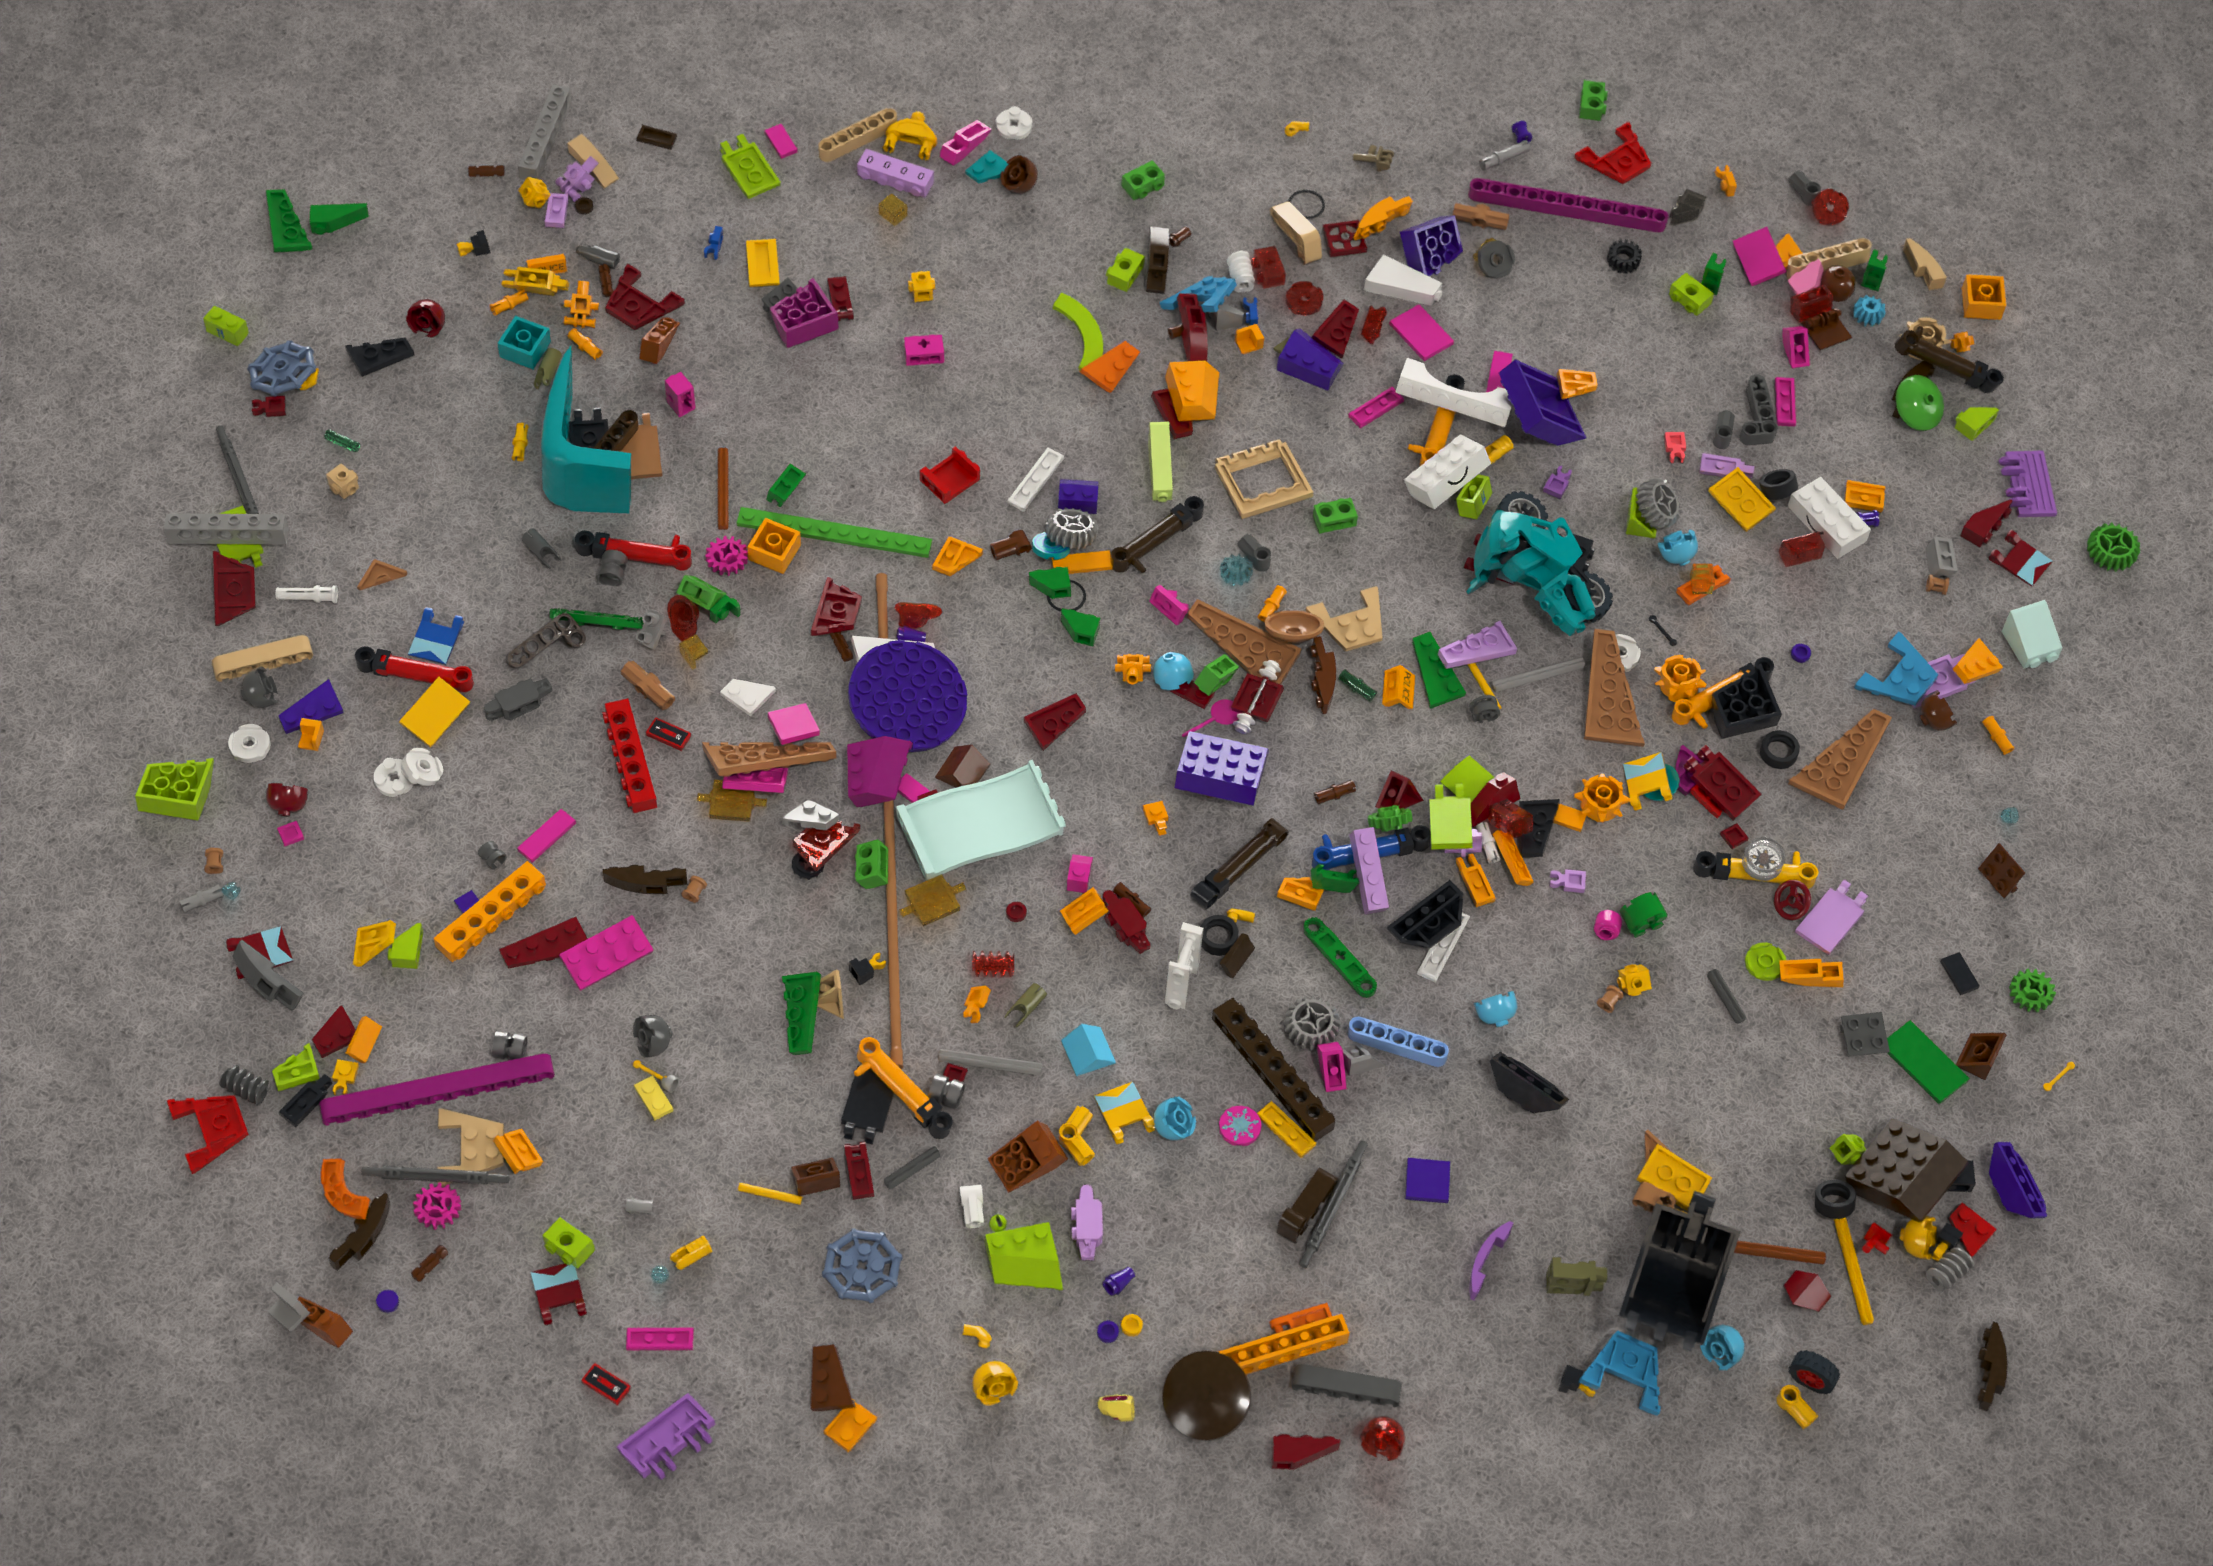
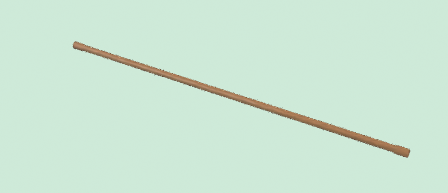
[876,573,903,1069]

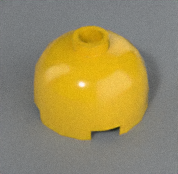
[1900,1216,1937,1260]
[972,1361,1018,1405]

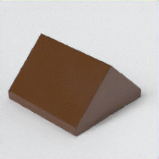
[935,744,990,788]
[1956,1033,2007,1080]
[791,1157,840,1196]

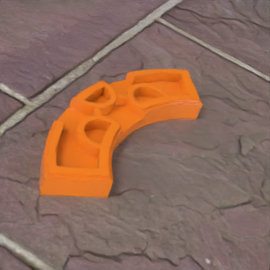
[321,1158,370,1219]

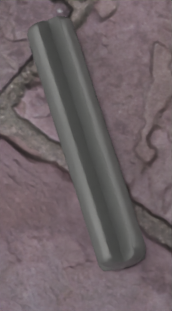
[1707,969,1746,1024]
[884,1146,940,1189]

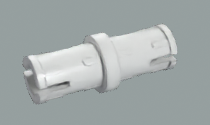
[1476,822,1501,864]

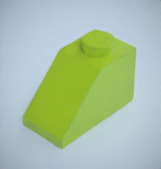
[1954,407,1999,441]
[388,923,424,969]

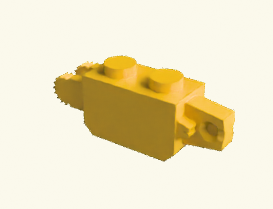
[501,267,569,296]

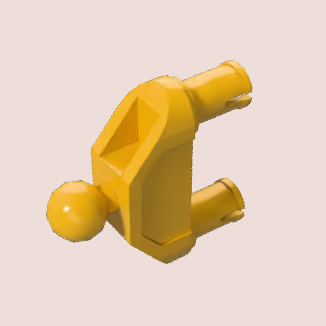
[883,111,937,160]

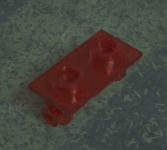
[1361,306,1387,345]

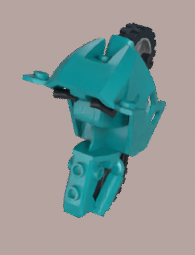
[1466,491,1613,636]

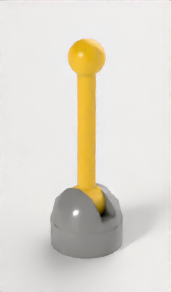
[633,1060,680,1093]

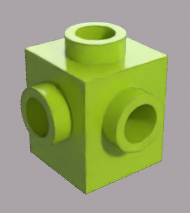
[1830,1134,1866,1165]

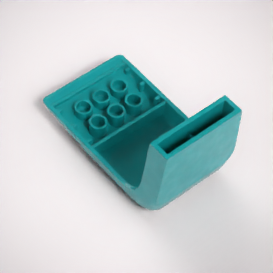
[541,345,631,514]

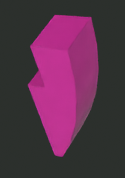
[939,120,991,166]

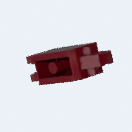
[1102,890,1150,954]

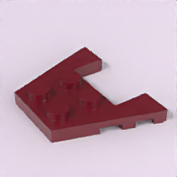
[605,264,685,330]

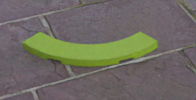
[1053,292,1103,370]

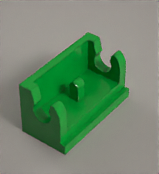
[1861,249,1888,292]
[1701,253,1726,296]
[766,463,806,507]
[1311,864,1359,893]

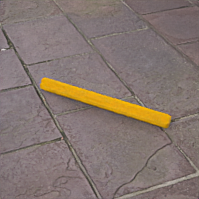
[1834,1218,1874,1325]

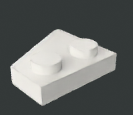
[720,679,776,716]

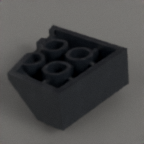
[1712,664,1782,739]

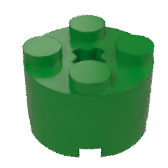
[1619,892,1668,938]

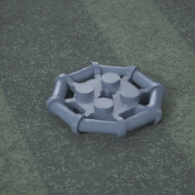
[247,340,317,396]
[822,1228,903,1303]

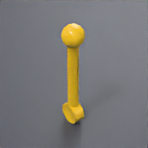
[2043,1062,2075,1091]

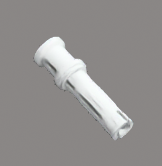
[275,585,338,603]

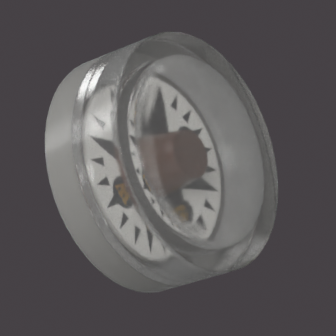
[1742,837,1786,881]

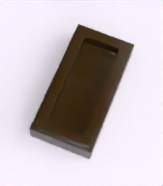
[636,125,677,150]
[1220,933,1255,978]

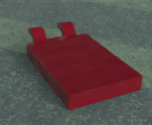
[1683,745,1762,821]

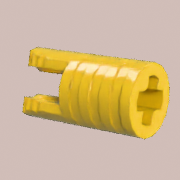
[1485,435,1514,465]
[670,1235,713,1270]

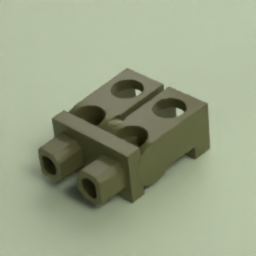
[1546,1257,1607,1296]

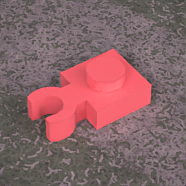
[1664,432,1686,463]

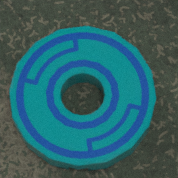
[1032,532,1070,560]

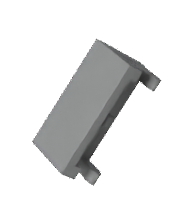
[1925,537,1958,579]

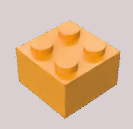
[1961,274,2006,320]
[747,518,801,574]

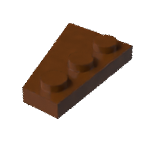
[811,1344,856,1411]

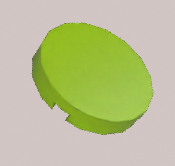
[1745,942,1786,981]

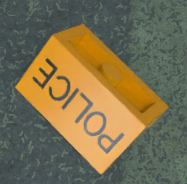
[526,254,567,274]
[1382,665,1415,709]

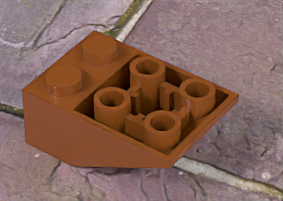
[987,1120,1068,1193]

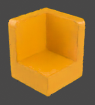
[1235,324,1264,354]
[298,718,324,751]

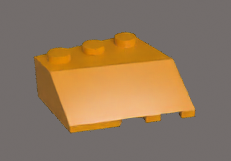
[1165,361,1219,421]

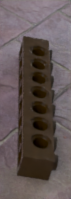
[1212,998,1335,1142]

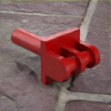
[1862,1222,1893,1255]

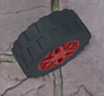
[1789,1350,1841,1394]

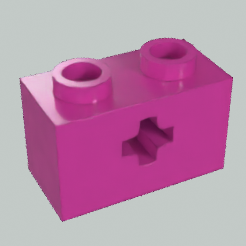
[904,334,944,366]
[665,372,695,418]

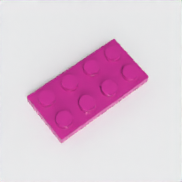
[559,915,654,991]

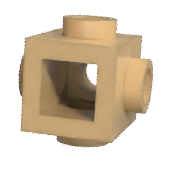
[326,463,359,499]

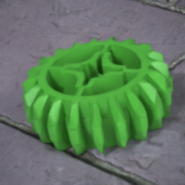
[2087,522,2140,572]

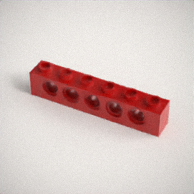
[602,698,657,813]

